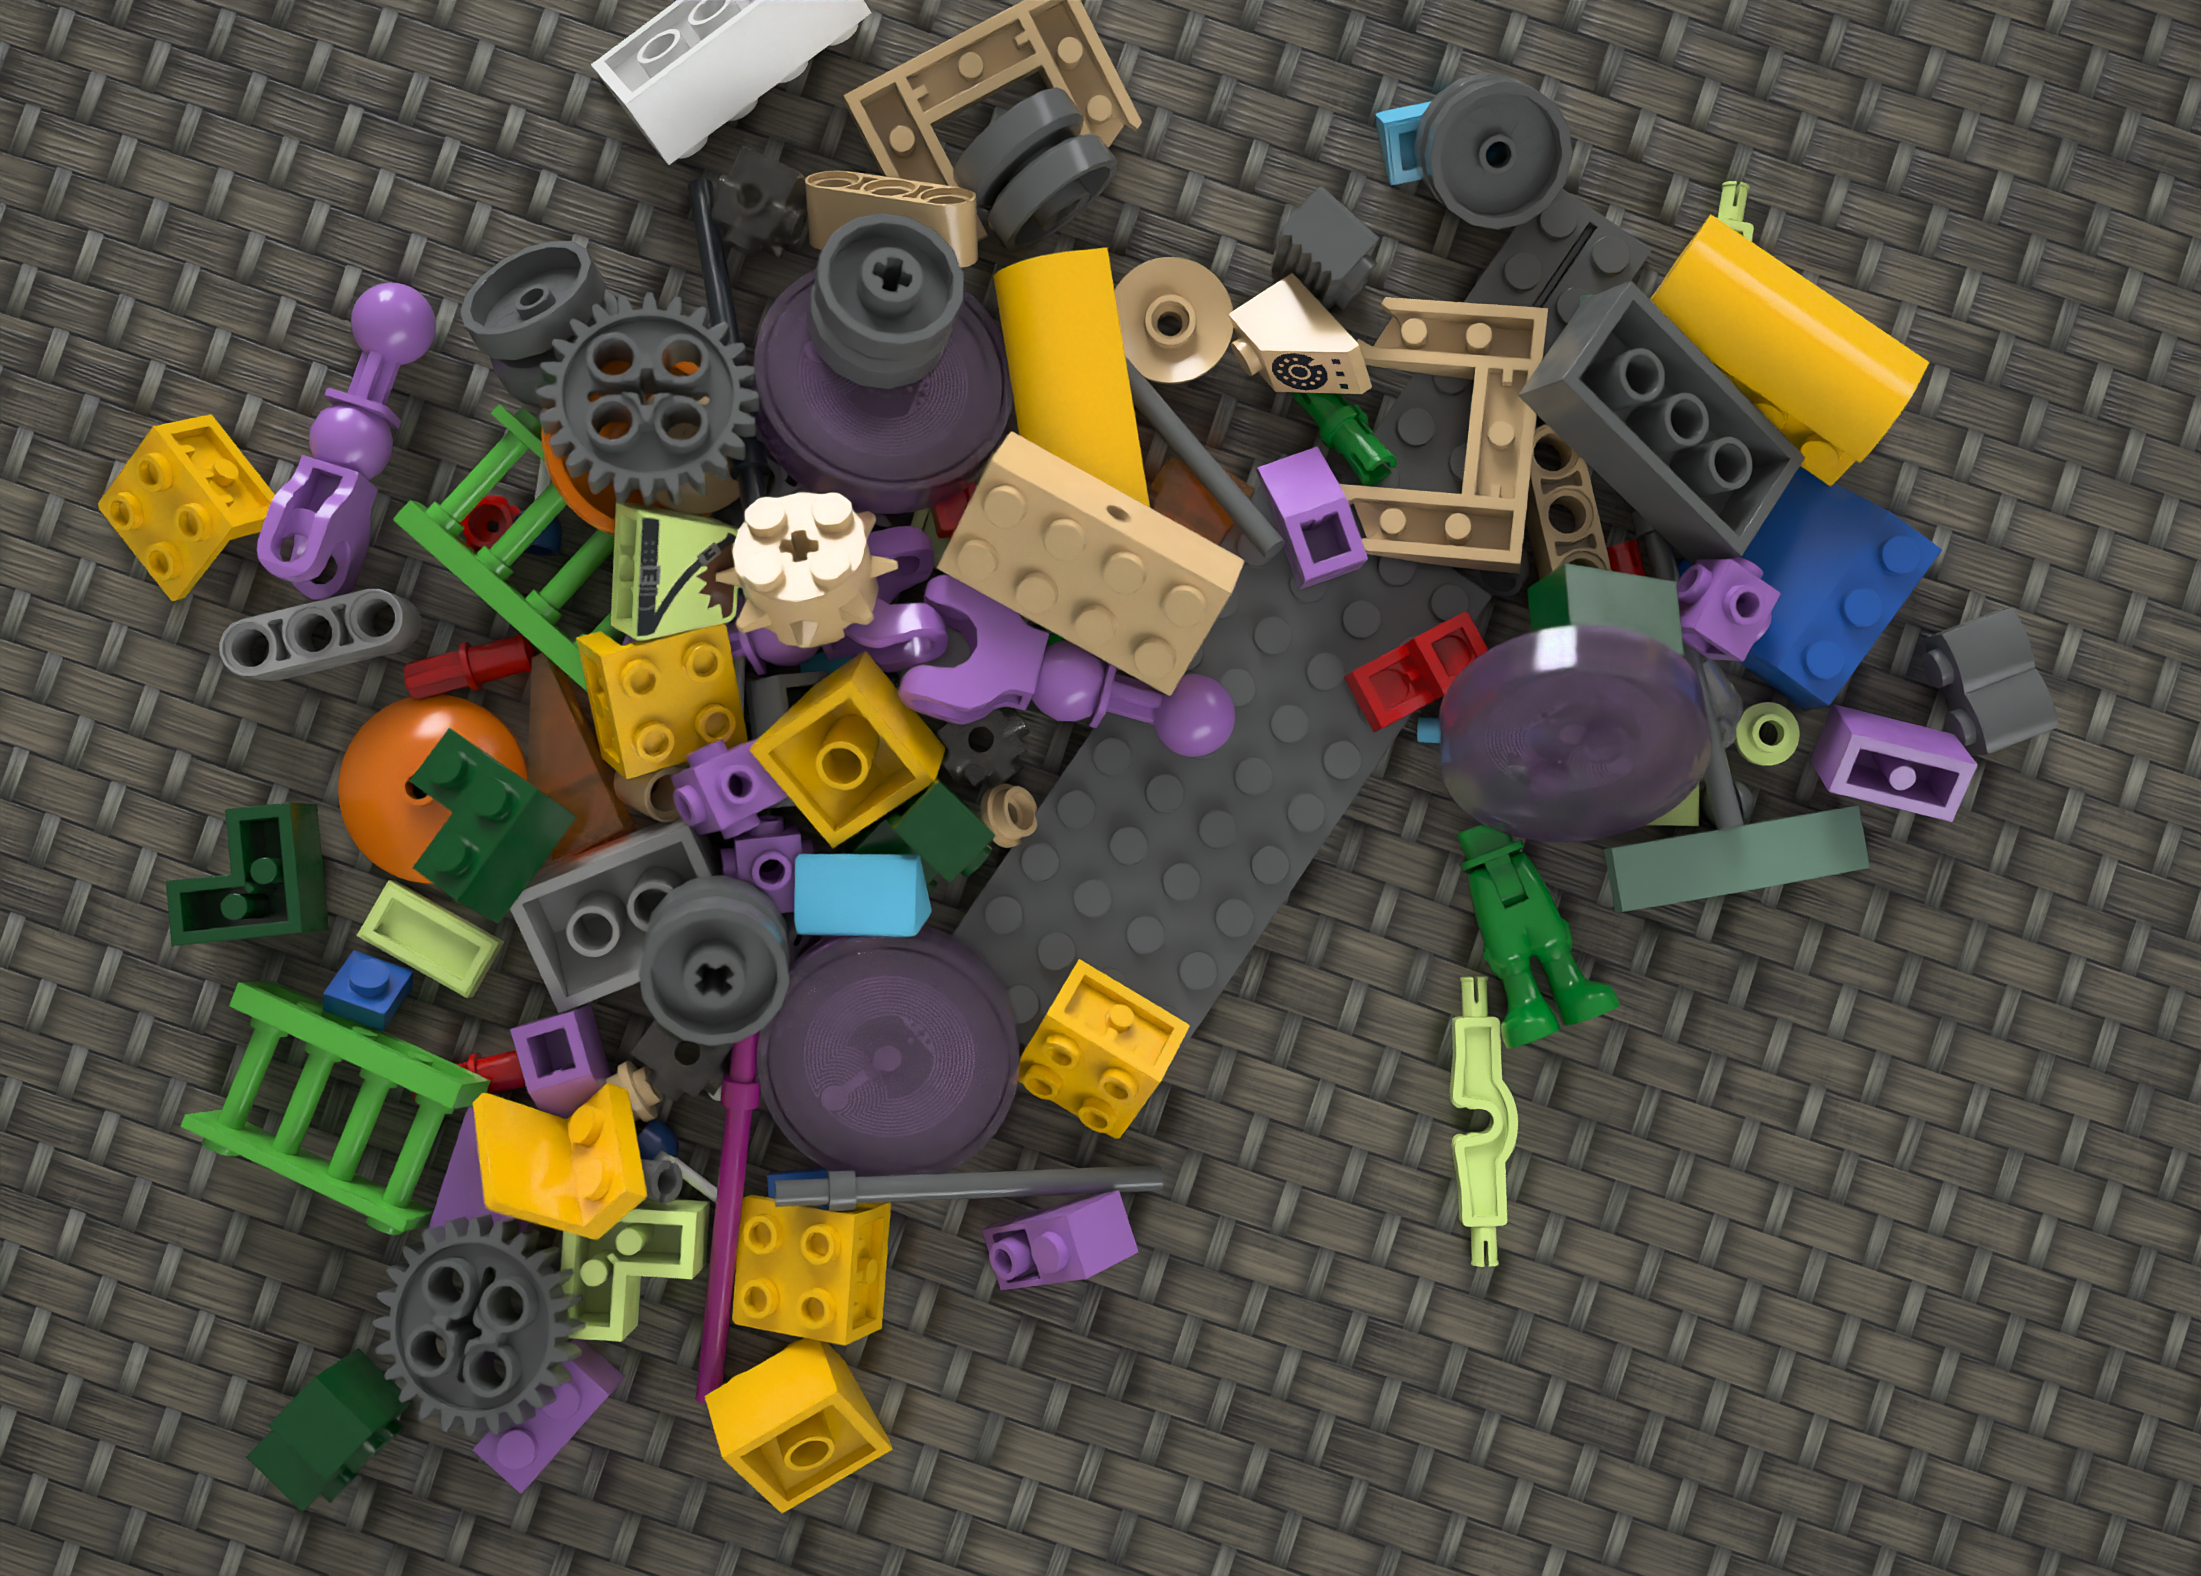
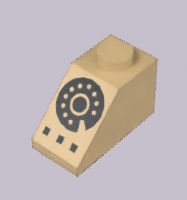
[1228,273,1372,394]

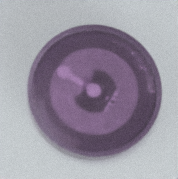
[750,268,1014,514]
[1438,625,1712,842]
[757,926,1020,1177]

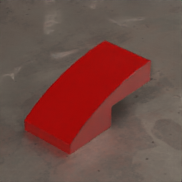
[1344,610,1497,733]

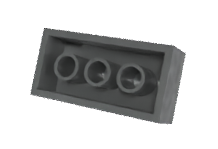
[1518,281,1805,565]

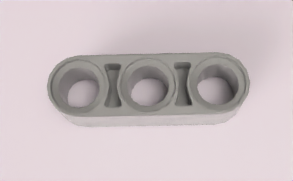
[219,589,422,681]

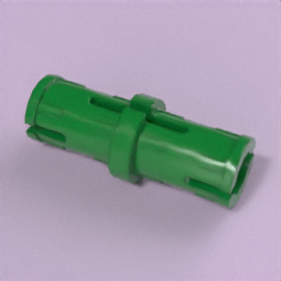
[1292,392,1397,487]

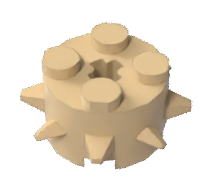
[716,493,898,649]

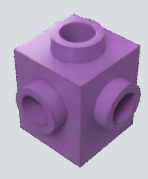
[1676,557,1781,661]
[670,738,788,839]
[720,815,814,913]

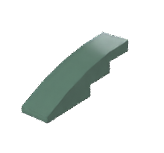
[1604,805,1870,913]

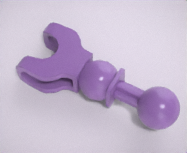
[257,282,436,602]
[622,526,948,676]
[898,575,1235,757]

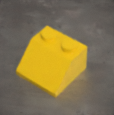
[749,650,946,848]
[704,1338,893,1514]

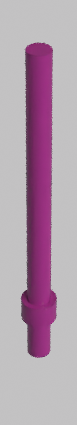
[695,1030,762,1404]

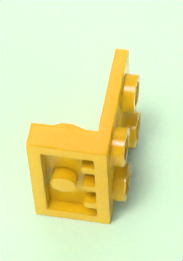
[98,414,275,601]
[576,623,748,779]
[1011,959,1190,1139]
[473,1082,647,1240]
[732,1195,891,1346]

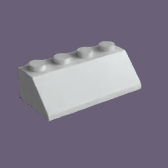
[591,0,871,165]

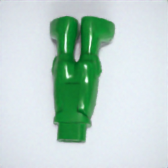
[1456,816,1621,1049]

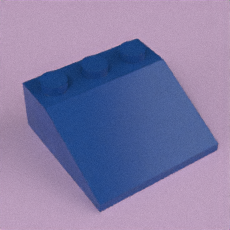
[1677,466,1942,711]

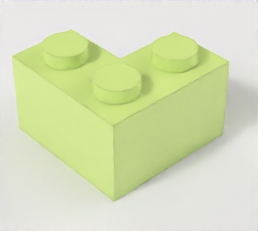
[561,1199,710,1341]

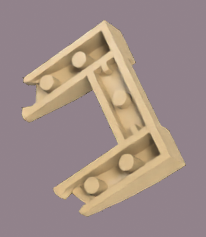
[843,0,1142,241]
[1339,297,1548,574]

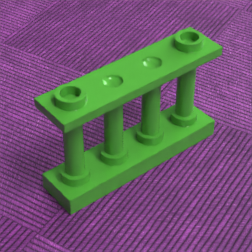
[393,404,625,691]
[180,981,491,1235]

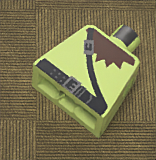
[611,502,742,640]

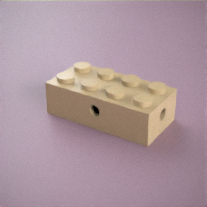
[937,431,1245,696]

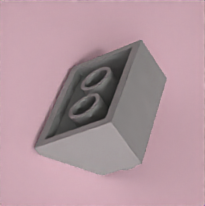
[510,818,722,1014]

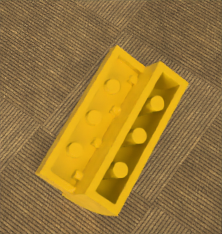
[1650,215,1929,487]
[993,248,1150,507]

